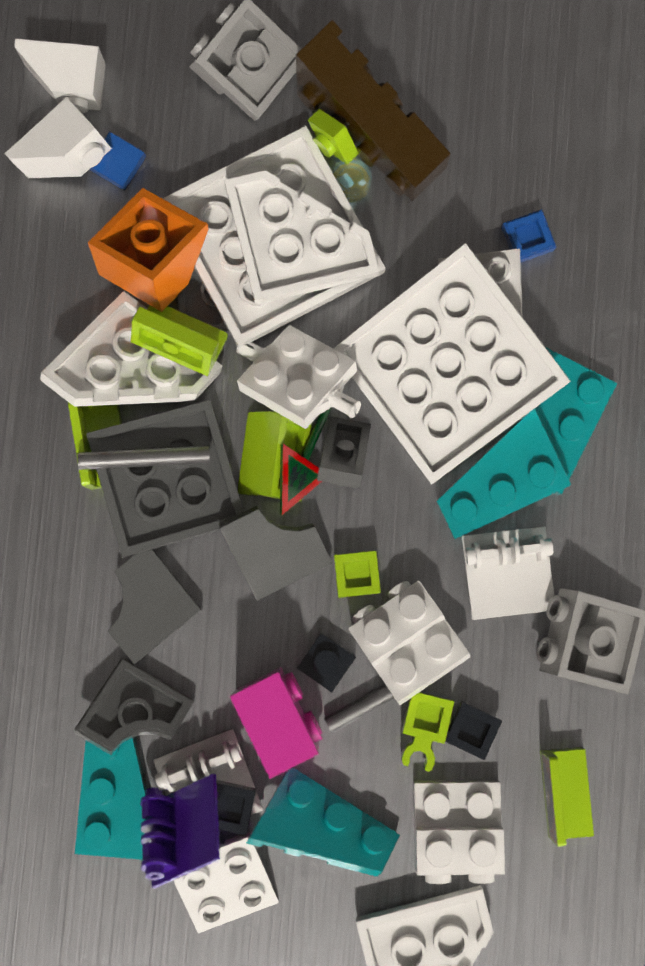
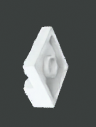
[348,580,471,705]
[413,780,505,884]

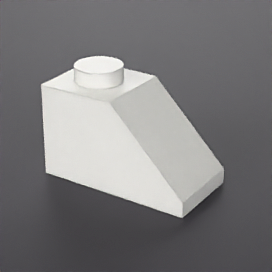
[14,39,106,114]
[4,97,112,178]

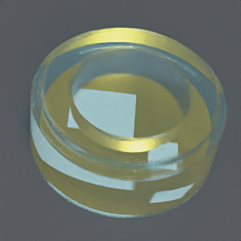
[332,158,372,203]

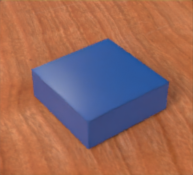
[90,131,146,191]
[501,209,556,263]

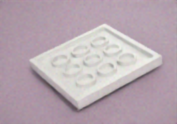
[162,126,386,349]
[333,243,571,484]

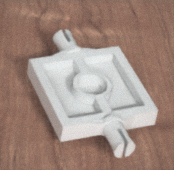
[236,325,361,429]

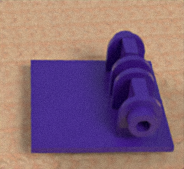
[140,773,220,888]

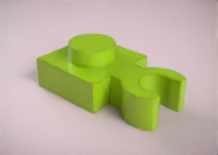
[401,692,454,772]

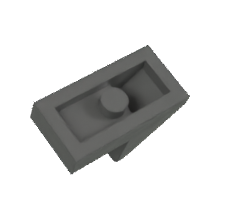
[317,416,371,489]

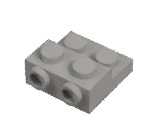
[189,0,301,121]
[536,588,645,695]

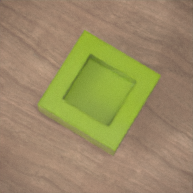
[308,109,359,165]
[334,551,381,598]

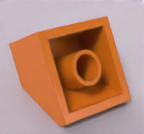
[87,188,209,312]

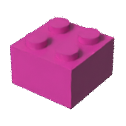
[230,667,323,779]

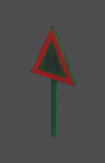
[280,407,332,515]

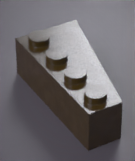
[296,20,451,201]

